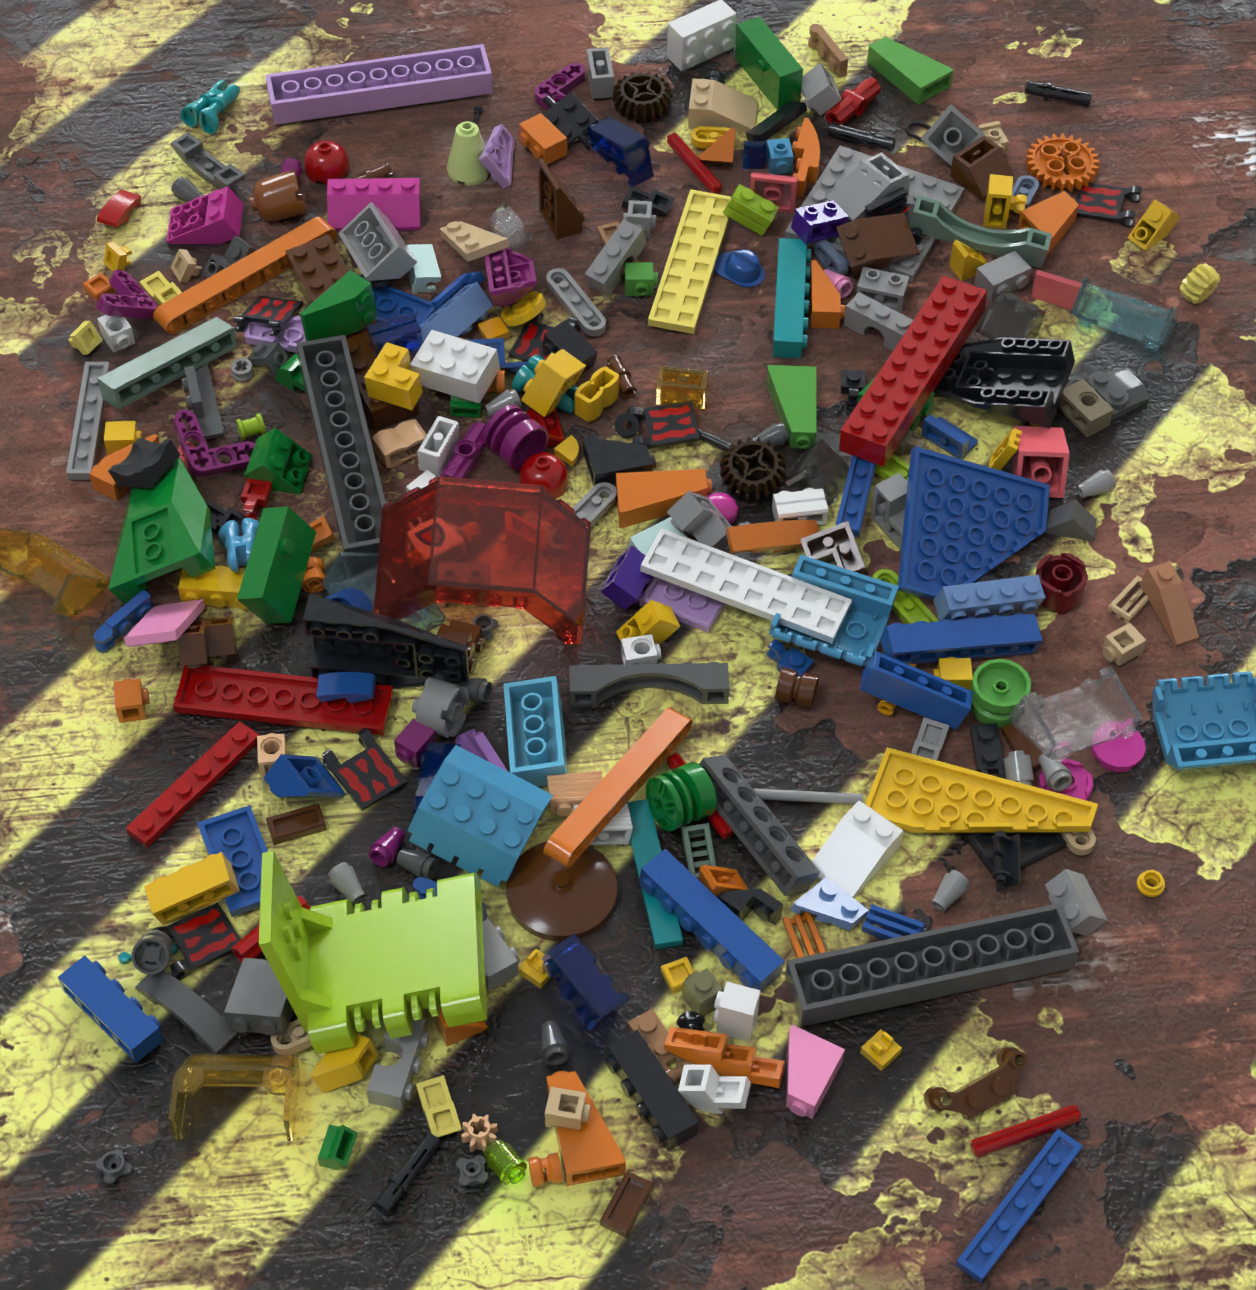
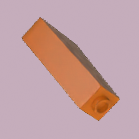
[616,469,712,528]
[546,1071,626,1186]

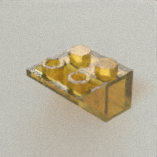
[656,365,710,409]

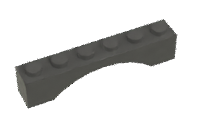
[569,662,729,707]

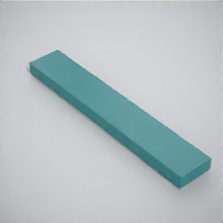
[627,799,683,949]

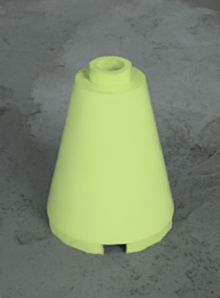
[447,121,490,186]

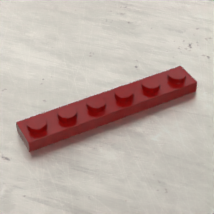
[126,721,259,848]

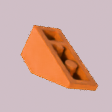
[810,260,845,329]
[89,434,160,501]

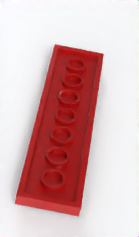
[173,665,394,736]

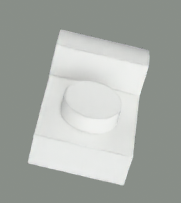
[678,1065,751,1114]

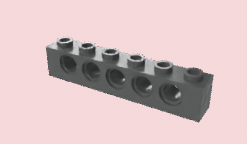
[699,755,820,896]

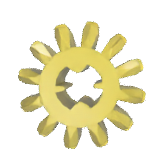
[1180,263,1220,304]

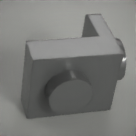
[247,342,290,375]

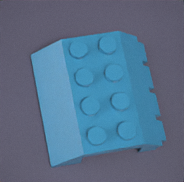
[769,554,899,667]
[1152,671,1256,770]
[408,745,553,887]

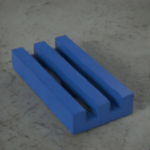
[861,904,925,940]

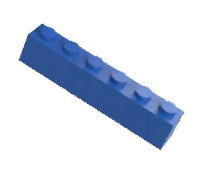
[880,613,1043,664]
[639,849,785,992]

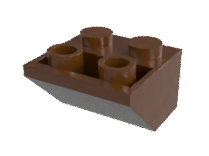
[950,135,1014,200]

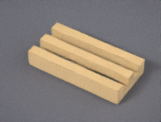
[1107,575,1149,624]

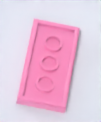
[124,599,205,647]

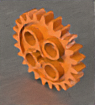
[1025,133,1100,192]

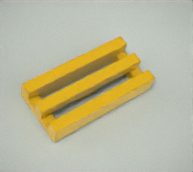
[988,428,1022,470]

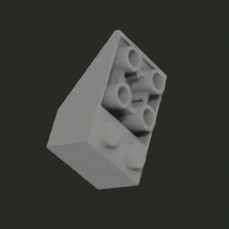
[826,152,909,221]

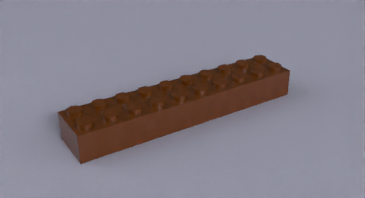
[285,235,420,431]

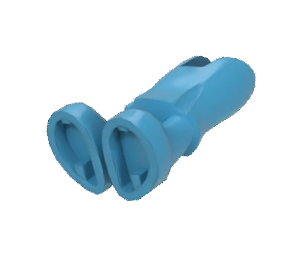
[218,518,259,572]

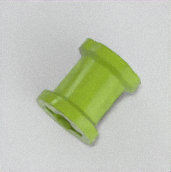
[236,413,266,441]

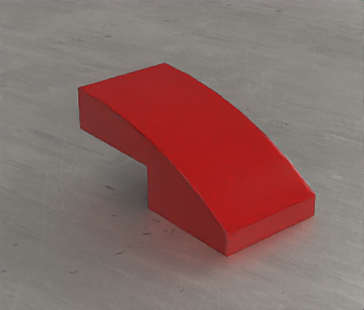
[97,189,141,228]

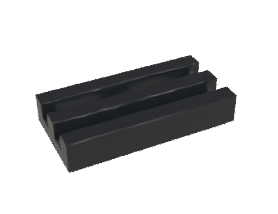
[865,187,908,218]

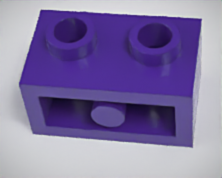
[791,200,849,244]
[601,546,653,610]

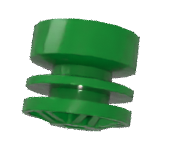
[646,762,717,832]

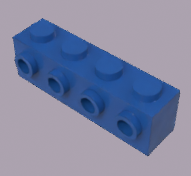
[860,651,972,730]
[58,955,163,1063]

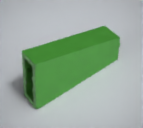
[867,37,953,105]
[767,365,816,449]

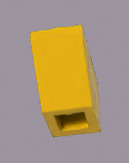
[1127,199,1181,251]
[616,600,680,644]
[311,1033,379,1093]

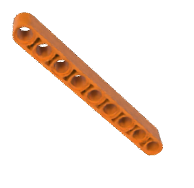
[153,217,337,334]
[543,707,693,868]

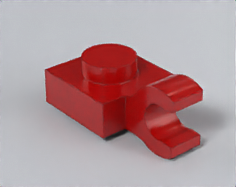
[241,478,273,520]

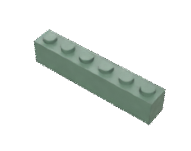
[97,317,237,410]

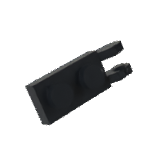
[970,723,1006,779]

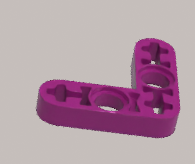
[534,63,585,111]
[96,269,158,319]
[173,409,255,477]

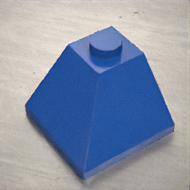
[263,754,346,798]

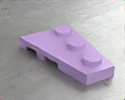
[479,124,514,189]
[245,316,306,353]

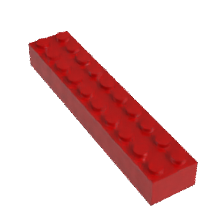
[839,276,987,467]

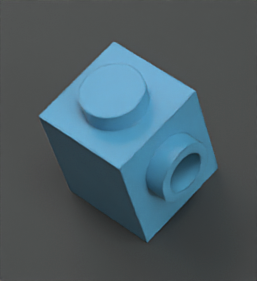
[766,138,794,175]

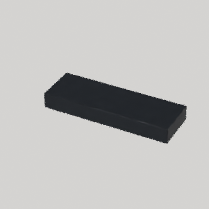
[745,101,808,142]

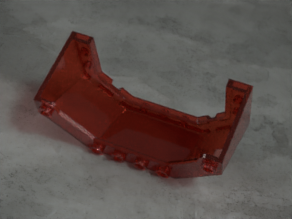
[374,476,591,644]

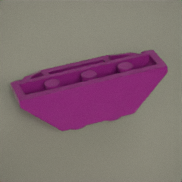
[485,247,537,307]

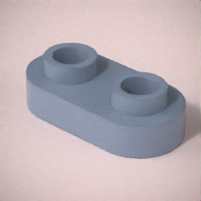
[1012,175,1039,211]
[814,240,849,276]

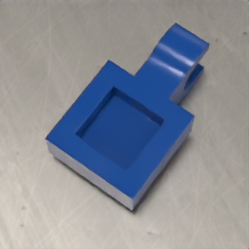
[766,639,814,677]

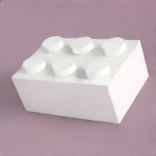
[667,0,737,71]
[410,330,500,403]

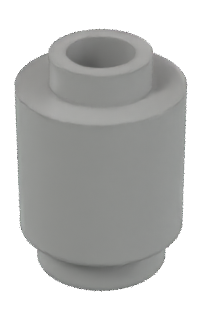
[1003,750,1034,786]

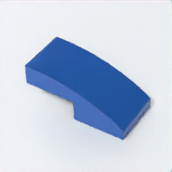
[316,672,376,703]

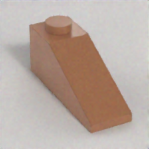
[1140,561,1199,647]

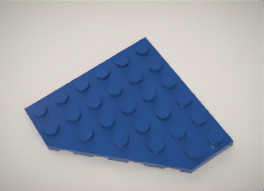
[898,446,1050,600]

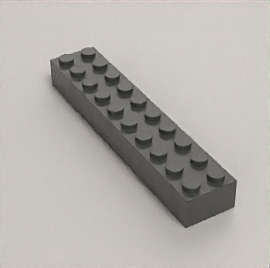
[297,335,396,565]
[785,903,1079,1027]

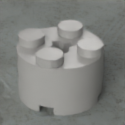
[412,677,469,738]

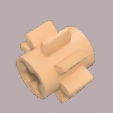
[461,1114,498,1153]

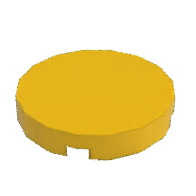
[500,291,546,327]

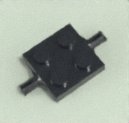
[543,92,599,150]

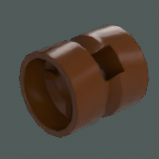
[775,667,819,709]

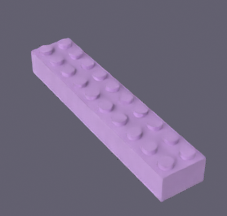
[265,44,493,125]

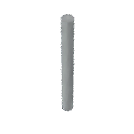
[754,788,863,804]

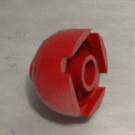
[304,141,350,185]
[519,452,569,502]

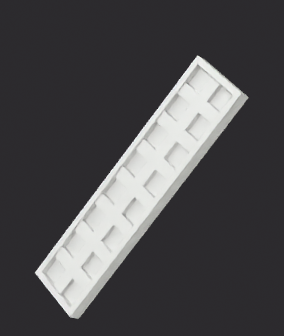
[640,528,852,644]

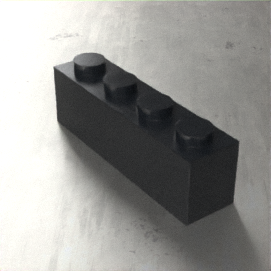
[605,1030,699,1152]

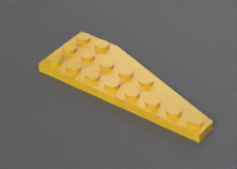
[865,747,1098,833]

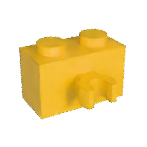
[983,174,1027,229]

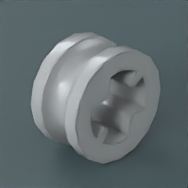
[231,358,254,382]

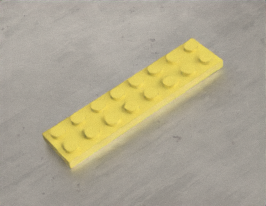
[648,189,731,334]

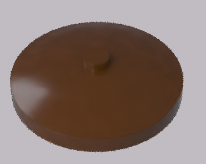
[506,841,618,942]

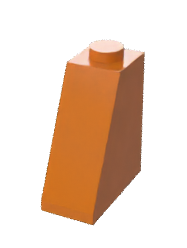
[1018,191,1079,255]

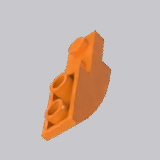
[792,118,820,198]

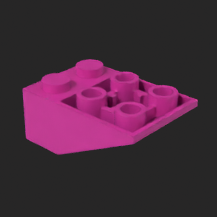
[166,186,244,244]

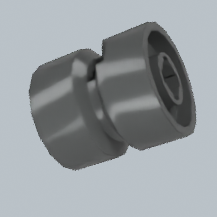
[131,930,174,975]

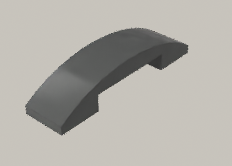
[171,132,245,188]
[135,970,238,1055]

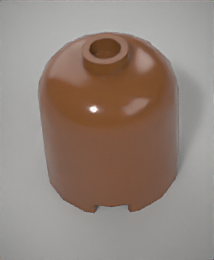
[250,170,307,222]

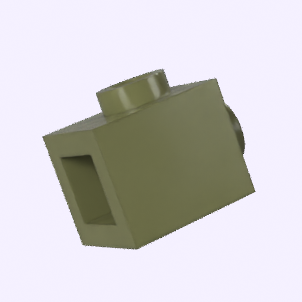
[683,968,724,1016]

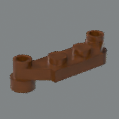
[924,1047,1028,1120]

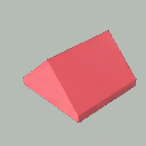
[750,172,798,213]
[1031,270,1087,311]

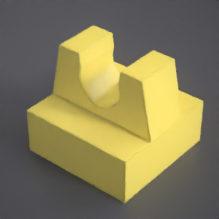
[68,321,103,355]

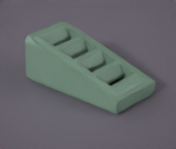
[681,823,716,880]

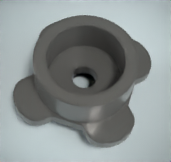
[473,614,498,640]
[96,1149,132,1184]
[456,1155,488,1186]

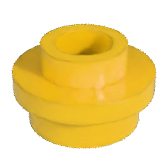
[1136,870,1165,897]

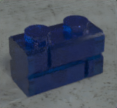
[366,312,423,358]

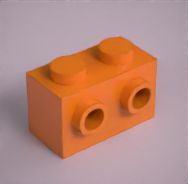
[518,113,567,165]

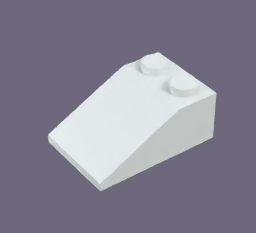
[812,801,903,898]

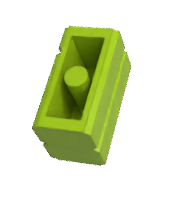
[723,184,779,236]

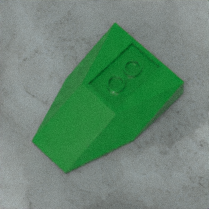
[108,458,215,605]

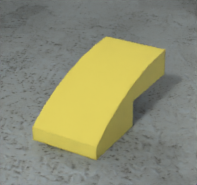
[139,271,182,306]
[415,1075,462,1138]

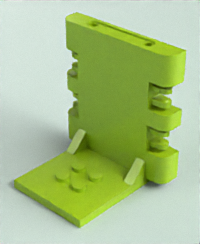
[259,851,487,1054]

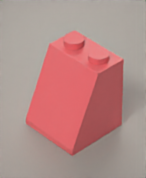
[1012,426,1069,498]

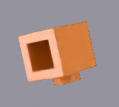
[114,678,150,723]

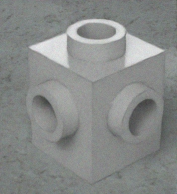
[623,200,656,238]

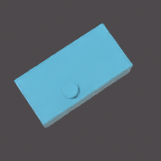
[504,676,568,787]

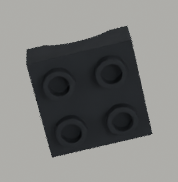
[108,438,181,488]

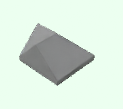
[921,104,984,166]

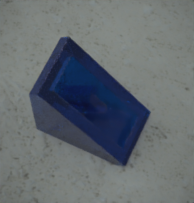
[741,141,767,169]

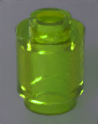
[484,1139,527,1185]

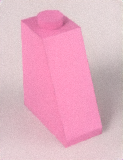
[786,1025,845,1119]

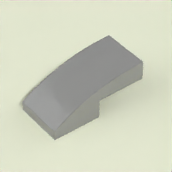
[911,717,949,761]

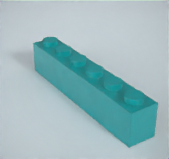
[772,238,811,359]

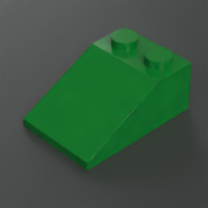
[300,270,377,341]

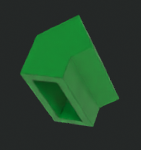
[450,395,483,419]
[318,1124,358,1170]

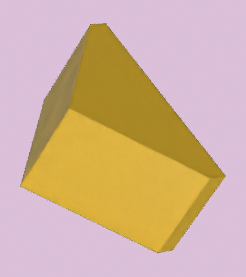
[949,240,989,281]

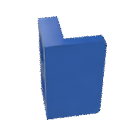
[921,415,978,459]

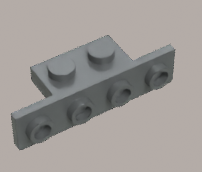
[181,363,224,439]

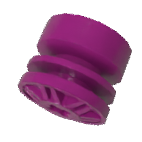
[482,404,548,471]

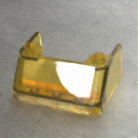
[0,528,110,617]
[168,1054,300,1141]

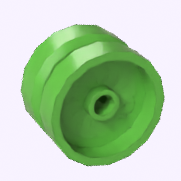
[970,659,1031,728]

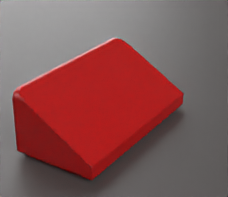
[527,407,565,448]

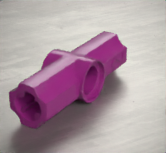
[440,422,486,490]

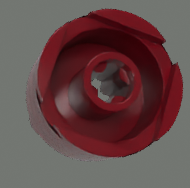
[1035,553,1088,615]

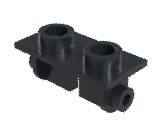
[992,831,1021,891]

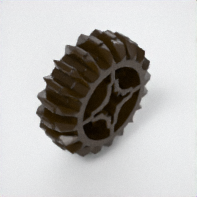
[613,71,672,123]
[720,437,787,502]

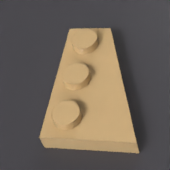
[440,221,510,262]

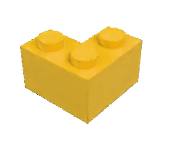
[364,342,423,410]
[521,349,586,417]

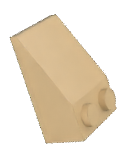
[688,78,758,133]

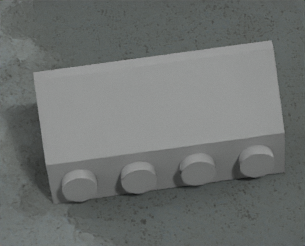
[338,202,417,281]

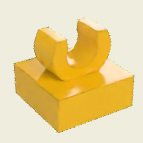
[103,242,132,272]
[518,949,558,989]
[860,1029,902,1071]

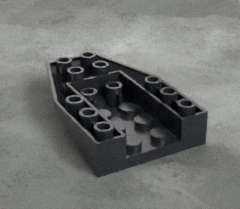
[933,337,1075,429]
[303,594,469,689]

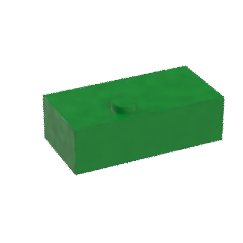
[735,16,803,110]
[237,506,317,624]

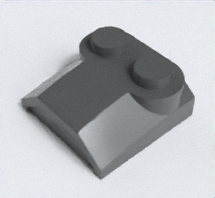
[1087,368,1150,421]

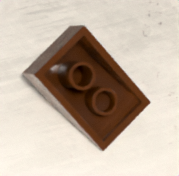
[538,158,585,240]
[836,213,920,278]

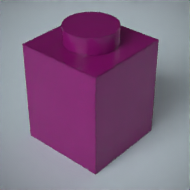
[394,718,437,768]

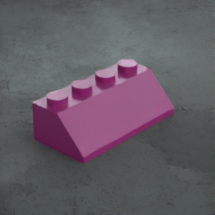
[327,178,421,232]

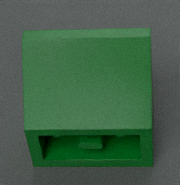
[244,428,313,494]

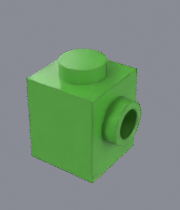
[625,262,658,296]

